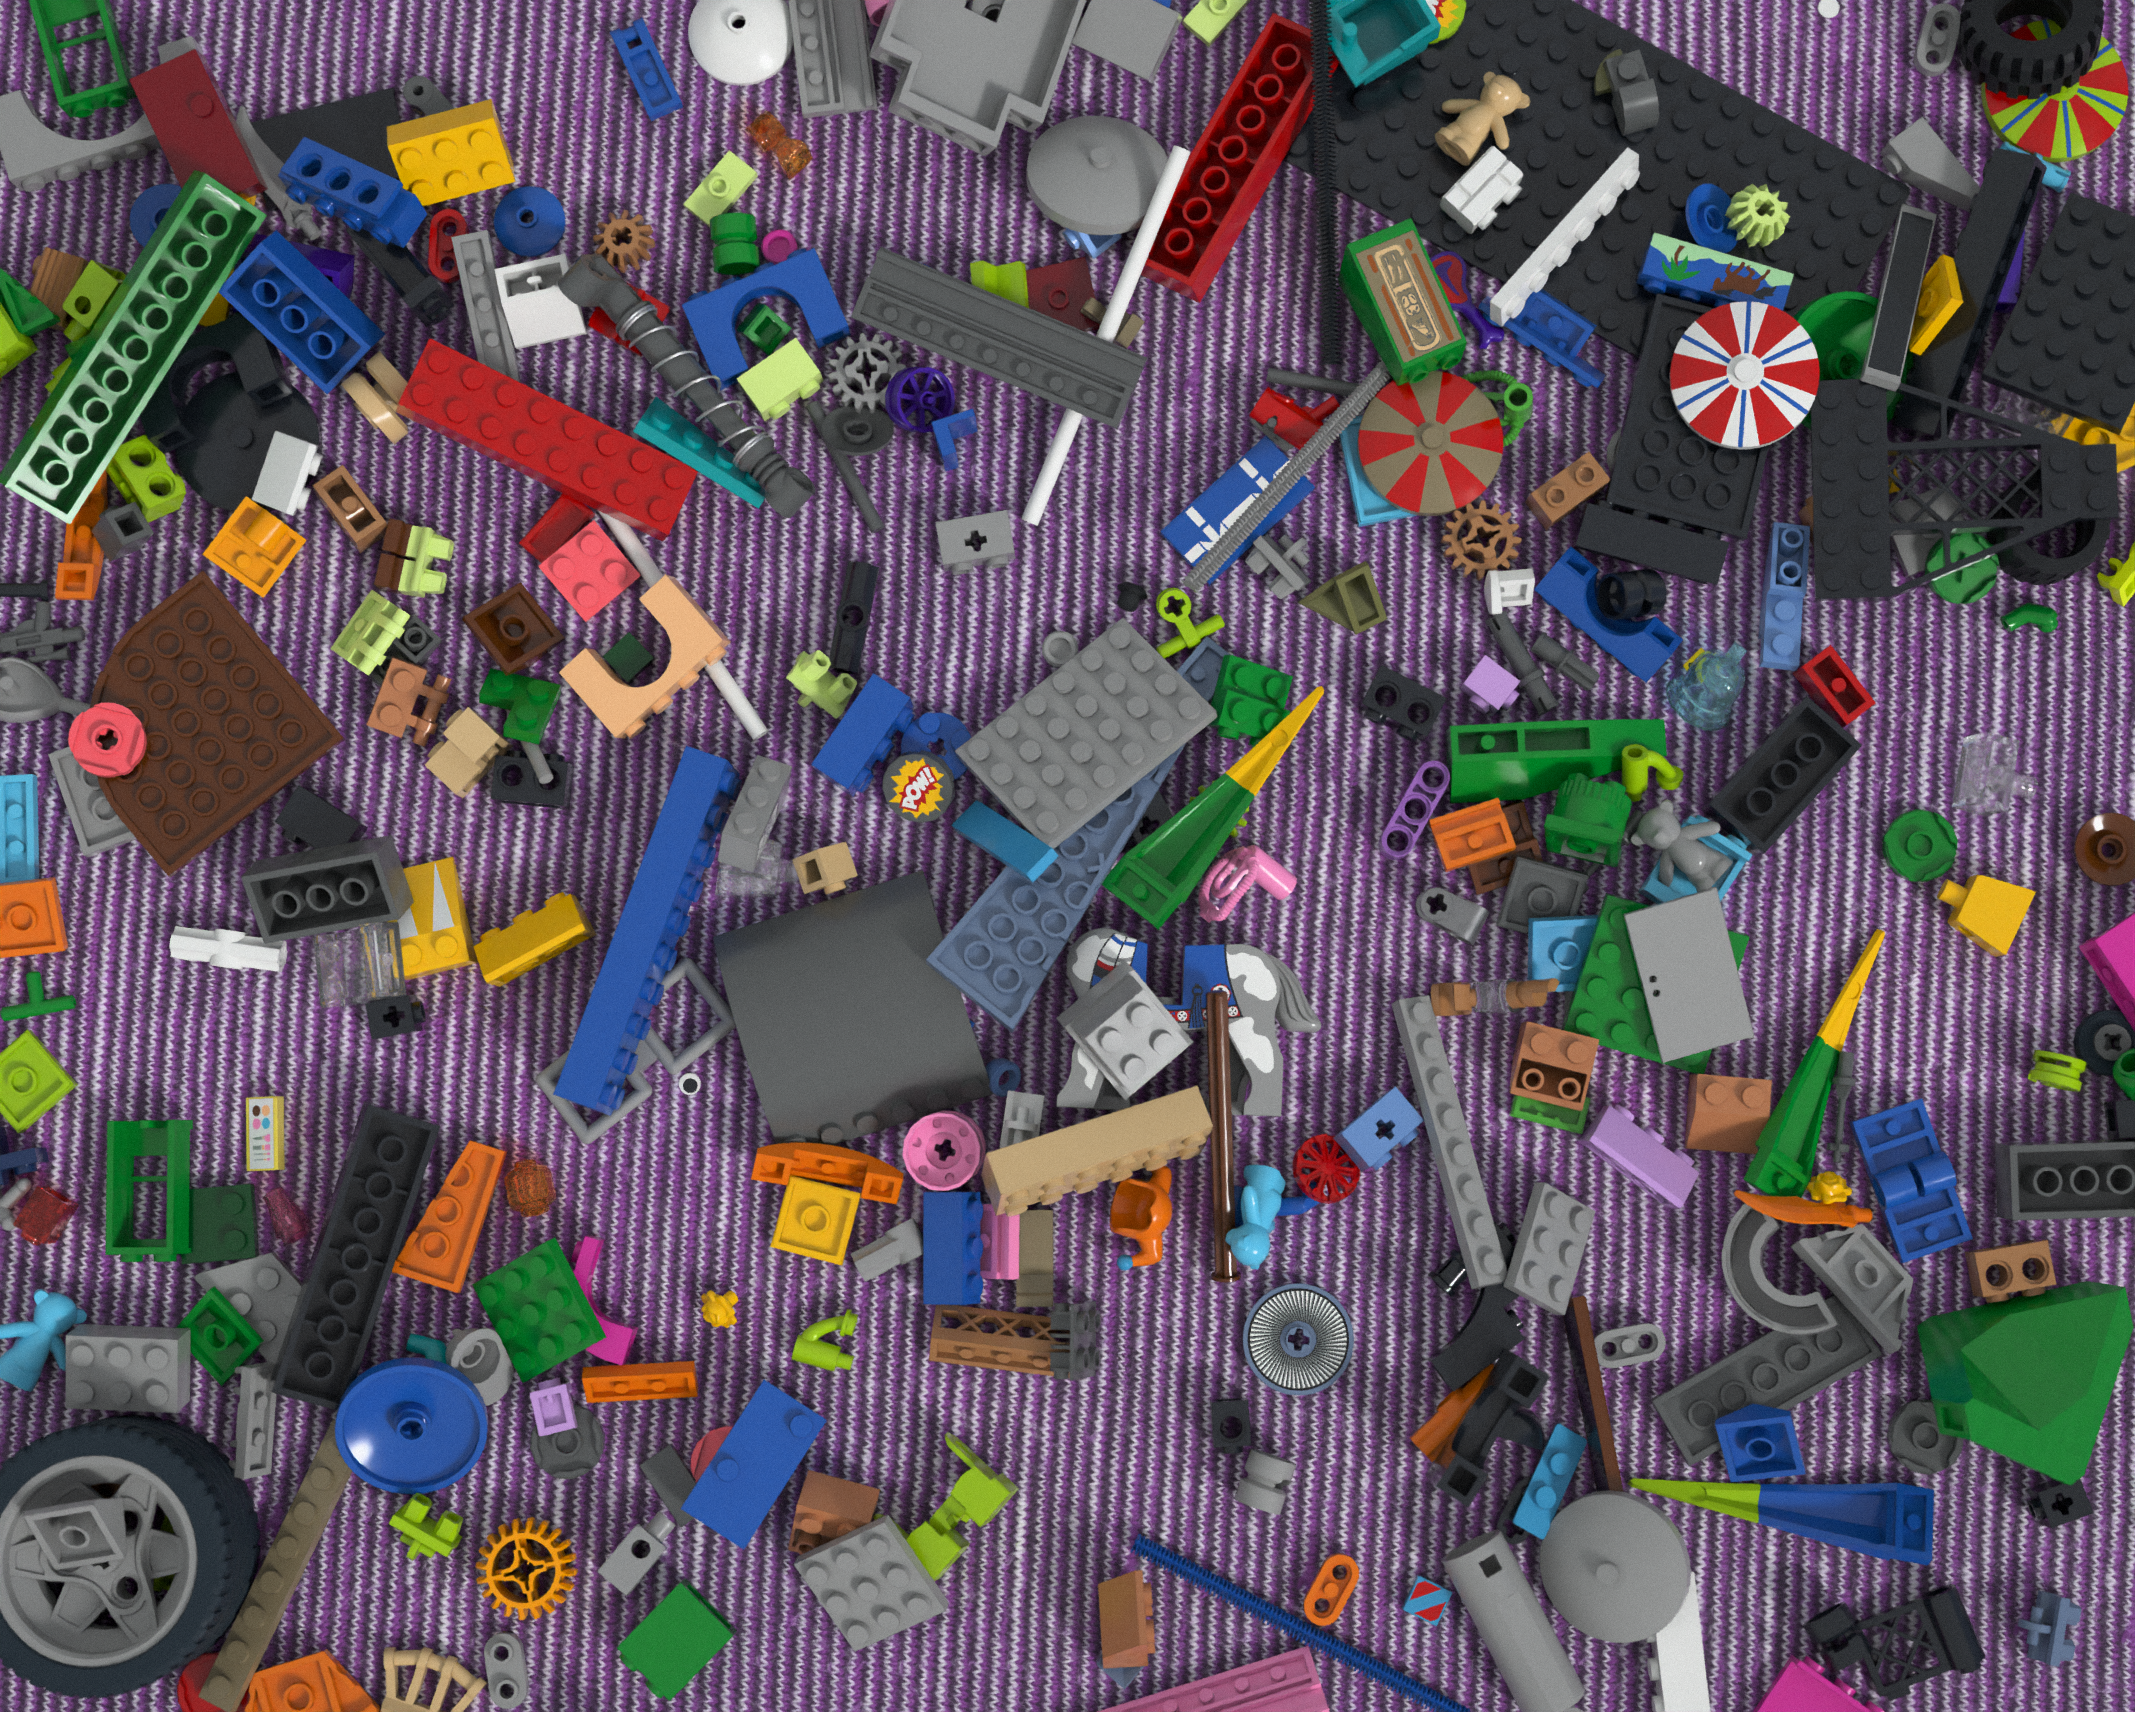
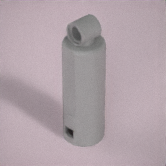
[1441,1529,1585,1712]

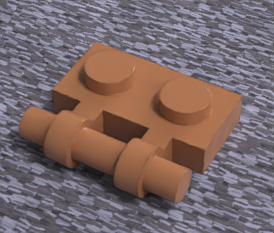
[366,656,452,747]

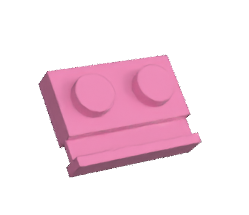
[980,1203,1020,1280]

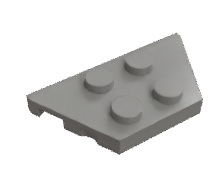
[1791,1224,1913,1354]
[194,1252,303,1363]

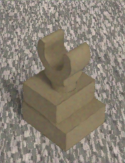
[1080,297,1145,349]

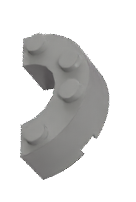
[1722,1193,1840,1335]

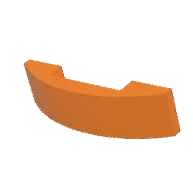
[55,470,108,601]
[751,1142,904,1204]

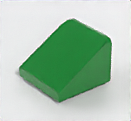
[736,303,791,356]

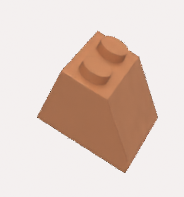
[1685,1074,1772,1154]

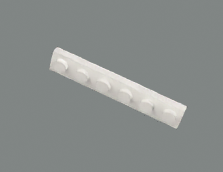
[1490,147,1640,327]

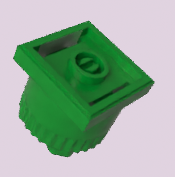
[1544,773,1632,868]

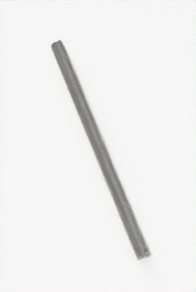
[1182,359,1391,593]

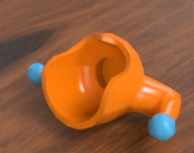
[1110,1166,1172,1271]

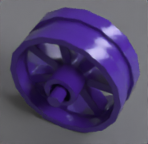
[885,367,955,433]

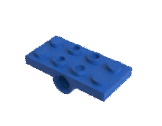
[1849,1098,1973,1263]

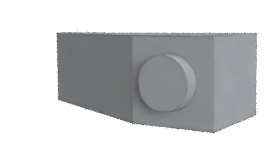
[1880,117,1980,212]

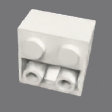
[494,254,587,349]
[252,430,323,515]

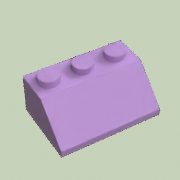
[1578,1104,1699,1209]

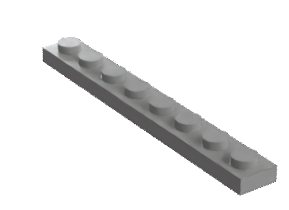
[1391,995,1508,1289]

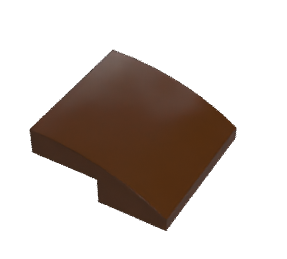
[1466,800,1543,895]

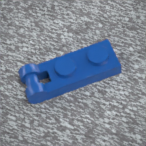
[610,17,683,121]

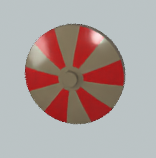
[1357,371,1503,516]

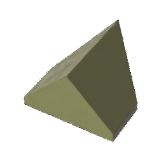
[1297,561,1388,635]

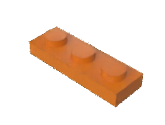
[582,1361,699,1403]

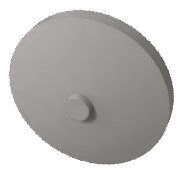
[1026,116,1168,235]
[1540,1491,1691,1643]

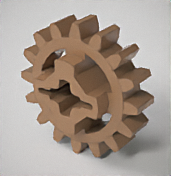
[1441,500,1522,581]

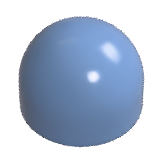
[985,1058,1021,1097]

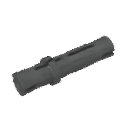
[1485,610,1560,716]

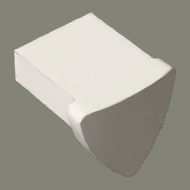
[1484,568,1535,615]

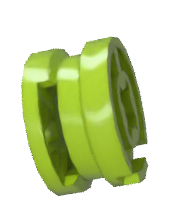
[2028,1050,2087,1092]

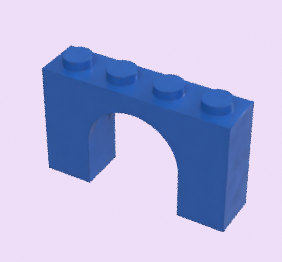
[681,248,851,391]

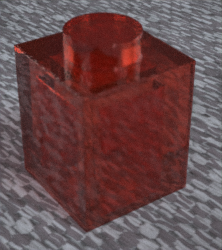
[13,1186,79,1246]

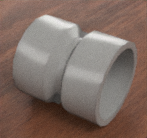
[1234,1448,1296,1515]

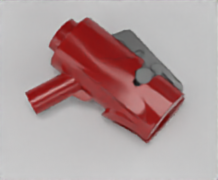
[1249,387,1340,451]

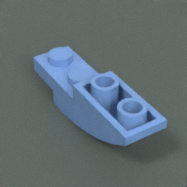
[1758,522,1810,671]

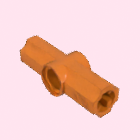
[1410,1363,1494,1462]

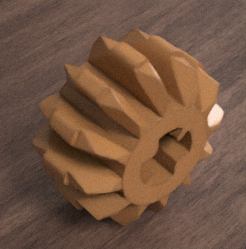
[593,209,655,273]

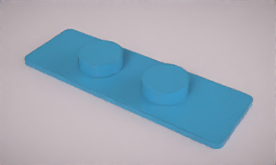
[1512,1424,1587,1539]

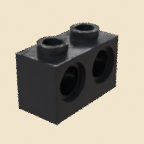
[1359,665,1447,742]
[491,750,574,810]

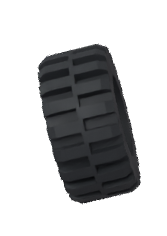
[1958,0,2105,100]

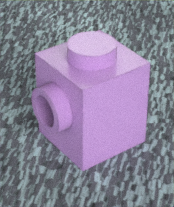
[1459,655,1520,715]

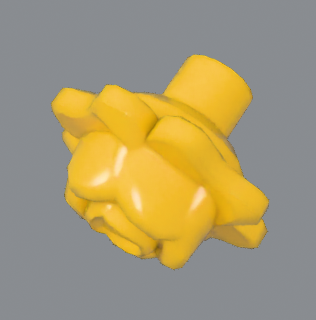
[1806,1171,1852,1204]
[701,1290,739,1328]

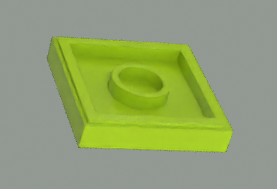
[0,1030,78,1133]

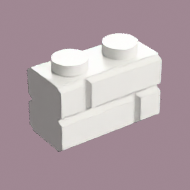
[1440,146,1524,234]

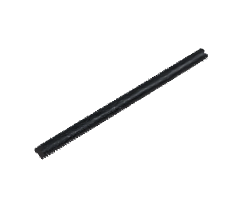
[1309,0,1342,365]

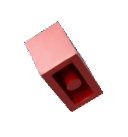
[1792,645,1876,728]

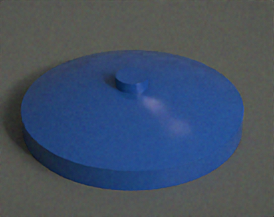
[335,1357,488,1494]

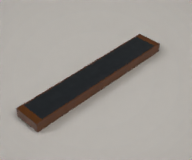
[1563,1295,1624,1492]

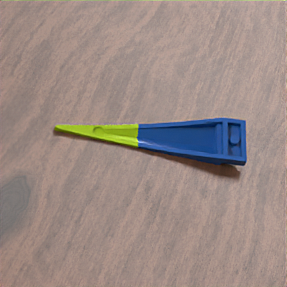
[1628,1478,1934,1565]

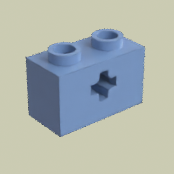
[1333,1086,1424,1172]

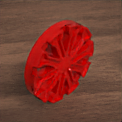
[1292,1134,1360,1204]

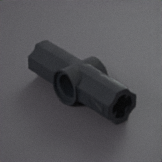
[829,561,880,675]

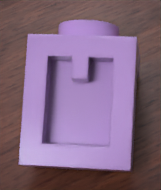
[529,1377,578,1437]

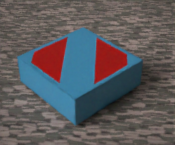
[1402,1574,1453,1626]

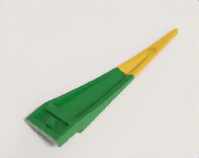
[1102,686,1324,930]
[1743,929,1885,1198]

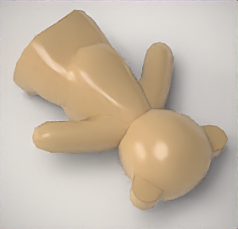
[1435,72,1530,166]

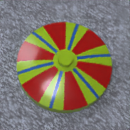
[1981,19,2128,162]

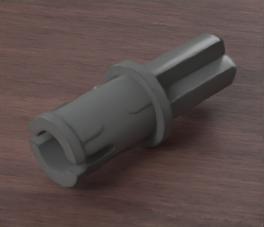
[1530,632,1600,691]

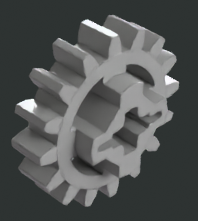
[828,333,906,414]

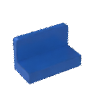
[931,409,978,471]

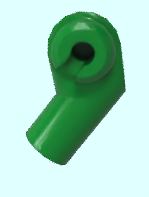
[2000,602,2058,633]

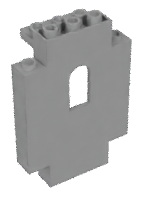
[869,0,1086,156]

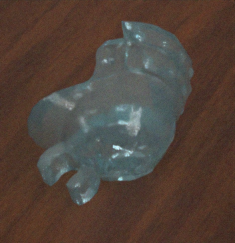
[1666,641,1747,731]

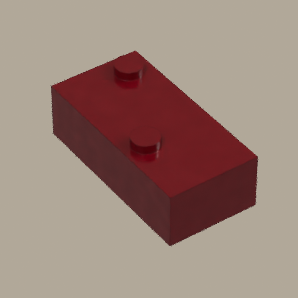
[129,49,268,200]

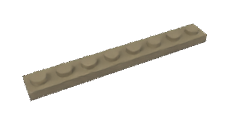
[198,1420,352,1712]

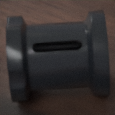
[1428,1249,1468,1298]

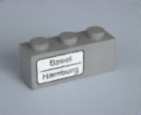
[718,755,792,872]

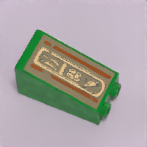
[1338,218,1467,386]

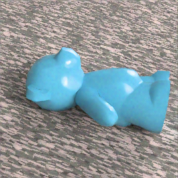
[1225,1165,1286,1270]
[0,1289,87,1392]

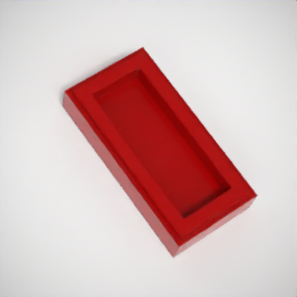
[519,493,595,563]

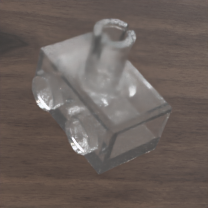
[1952,732,2038,816]

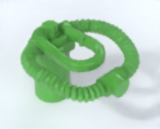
[1459,370,1533,448]

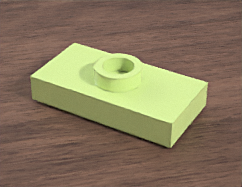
[1182,0,1251,47]
[683,150,758,228]

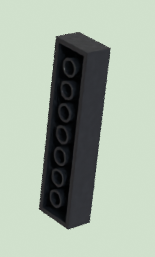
[269,1101,440,1410]

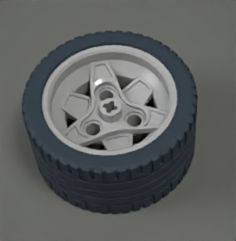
[0,1415,260,1698]

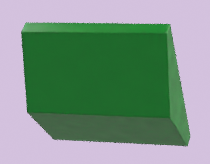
[176,1286,264,1386]

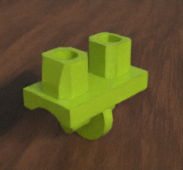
[389,1493,463,1561]

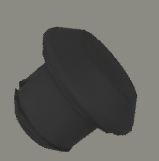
[1117,581,1148,612]

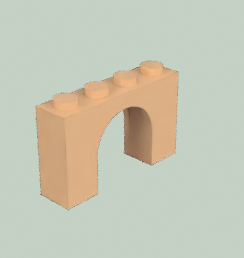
[559,574,731,739]

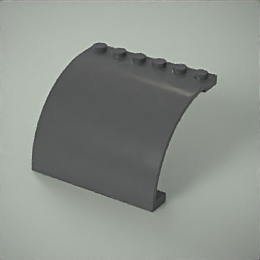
[713,870,994,1145]

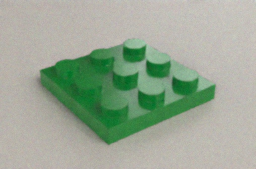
[472,1238,606,1383]

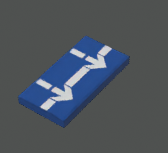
[1160,436,1315,586]

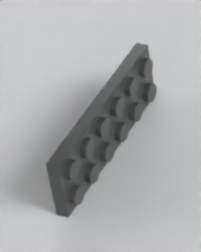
[1650,1293,1882,1466]

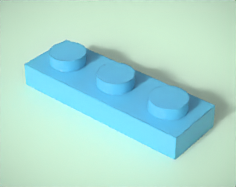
[0,774,39,883]

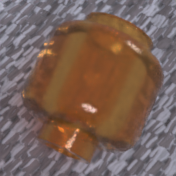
[504,1159,556,1217]

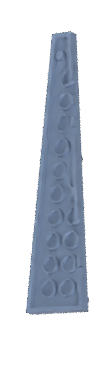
[926,637,1231,1033]

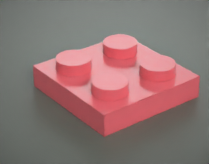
[538,520,641,622]

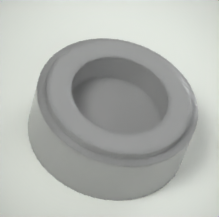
[1042,631,1078,668]

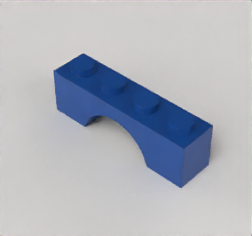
[1534,546,1683,683]

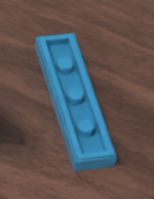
[951,800,1058,882]

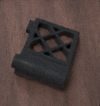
[1853,1584,1986,1701]

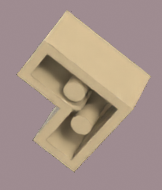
[425,707,513,798]

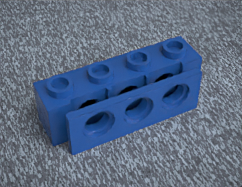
[278,137,427,248]

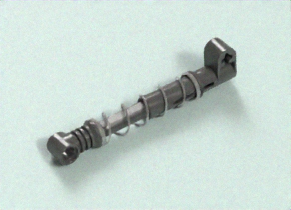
[558,254,816,518]

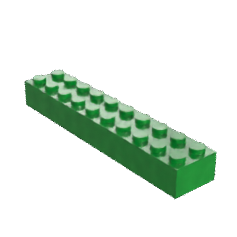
[0,170,267,525]

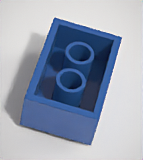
[811,673,915,797]

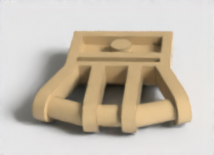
[380,1647,487,1712]

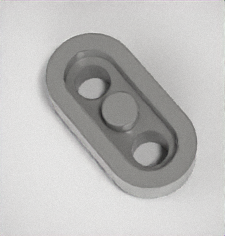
[1913,3,1961,77]
[1594,1323,1666,1368]
[484,1631,529,1709]

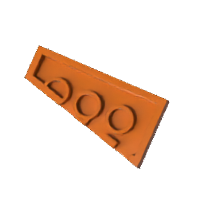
[392,1140,507,1293]

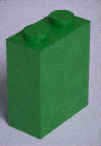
[617,1578,737,1701]

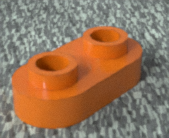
[1303,1553,1359,1626]

